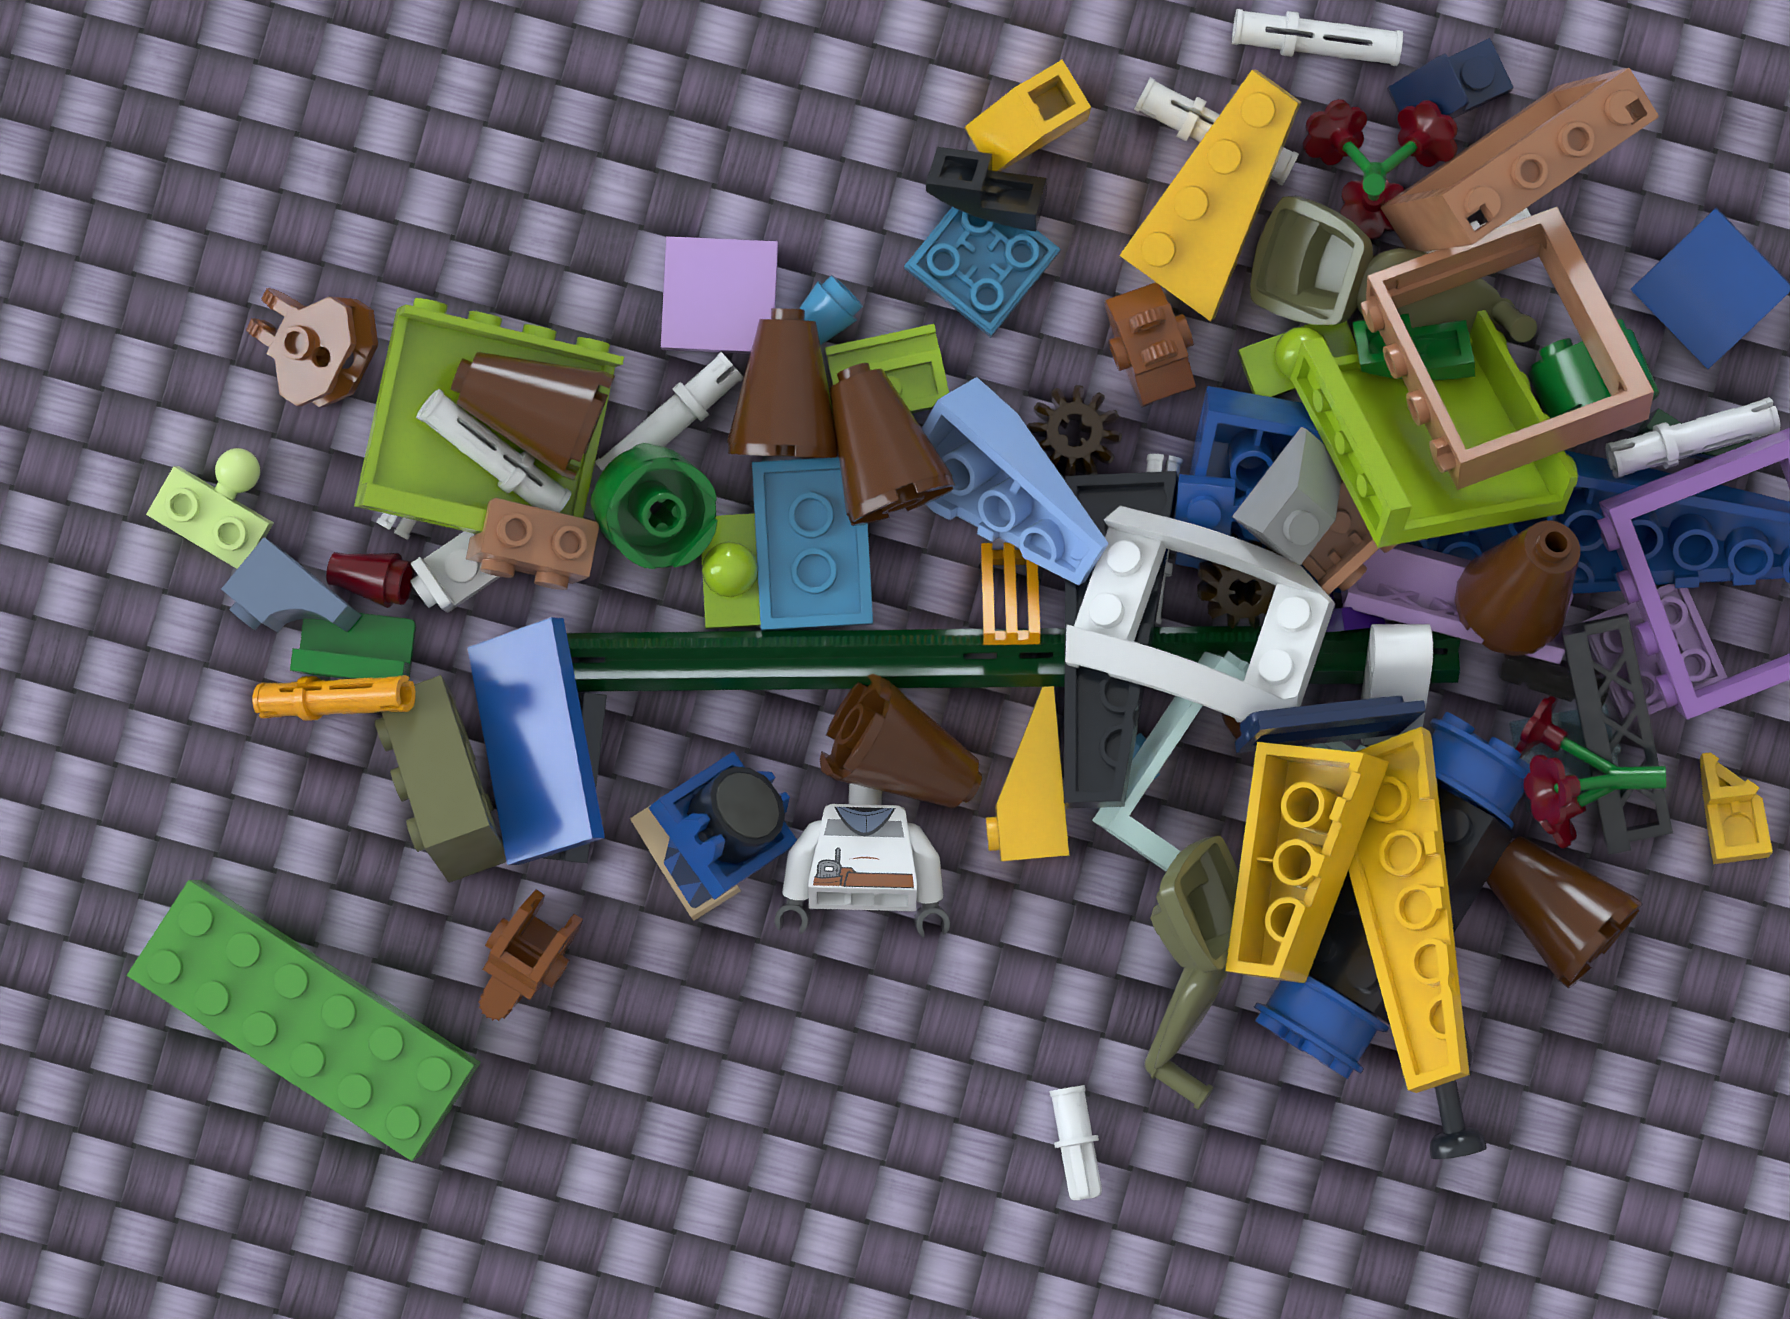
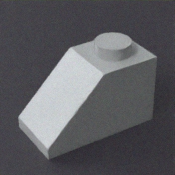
[1232,427,1342,565]

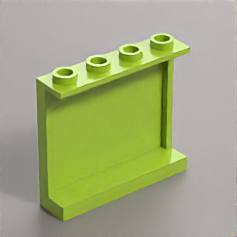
[354,298,624,534]
[1290,310,1578,548]

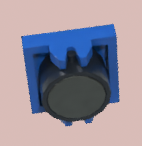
[649,751,797,900]

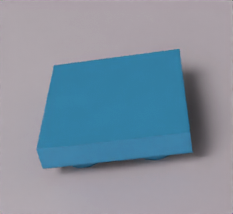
[904,207,1061,338]

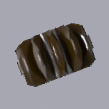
[1027,385,1122,480]
[1197,533,1281,630]

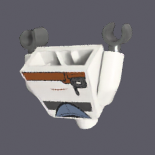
[775,783,950,937]

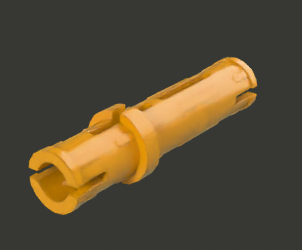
[252,675,416,721]

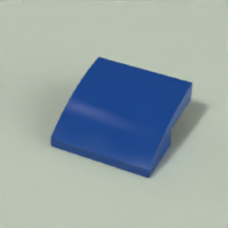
[1630,207,1790,369]

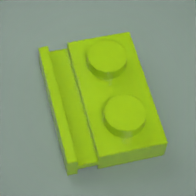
[825,324,949,414]

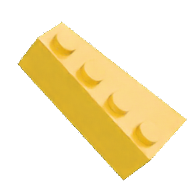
[1119,69,1301,322]
[1225,742,1389,983]

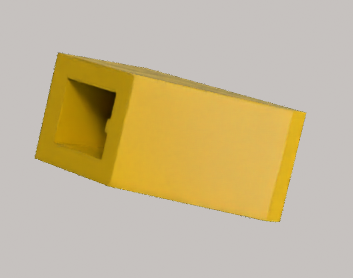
[964,59,1091,172]

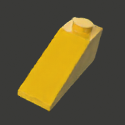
[986,686,1069,862]

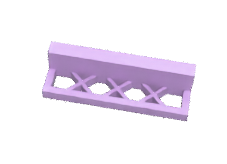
[1341,543,1573,664]

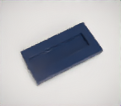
[1235,696,1426,753]

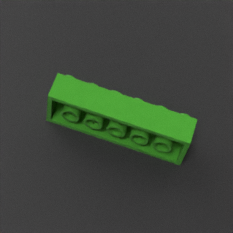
[126,880,481,1161]

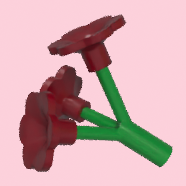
[1303,99,1458,240]
[1515,695,1666,848]

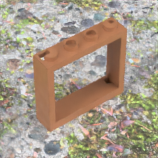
[1380,68,1659,252]
[1361,207,1654,490]

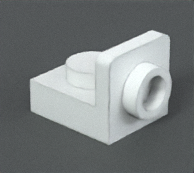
[410,532,500,613]

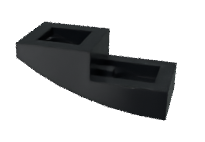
[926,147,1047,231]

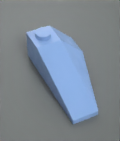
[922,377,1109,585]

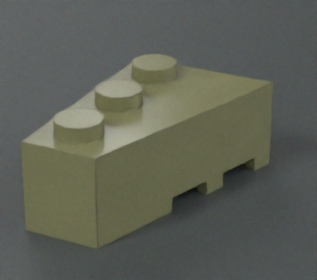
[375,675,506,883]

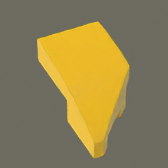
[1700,752,1773,864]

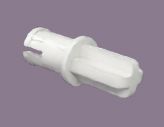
[1049,1085,1102,1200]

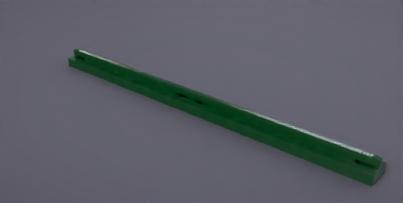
[567,626,1460,692]

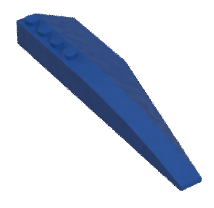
[1175,386,1790,594]

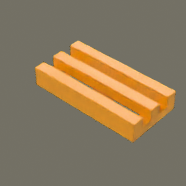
[981,543,1040,645]

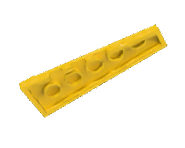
[1348,727,1470,1093]

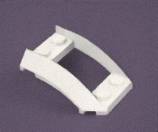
[1065,506,1335,723]

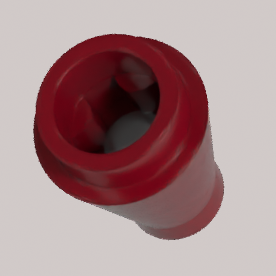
[326,552,414,608]

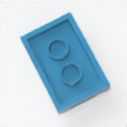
[752,457,873,631]

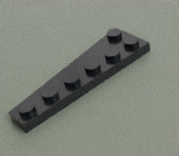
[1064,471,1179,809]

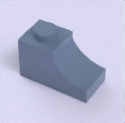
[221,537,361,633]

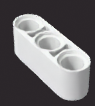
[1361,624,1433,745]

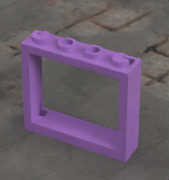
[1597,428,1790,720]

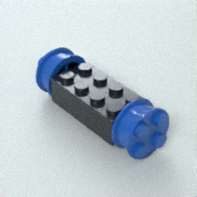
[1254,712,1530,1079]

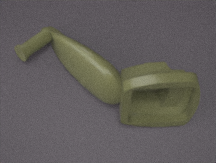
[1250,195,1537,342]
[1144,836,1239,1110]

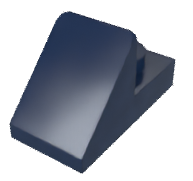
[1387,38,1514,119]

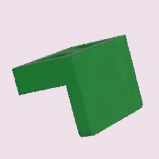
[290,613,416,680]

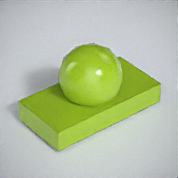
[1237,321,1358,398]
[702,513,761,629]

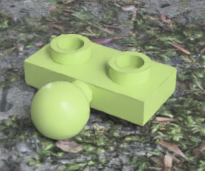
[146,448,274,569]

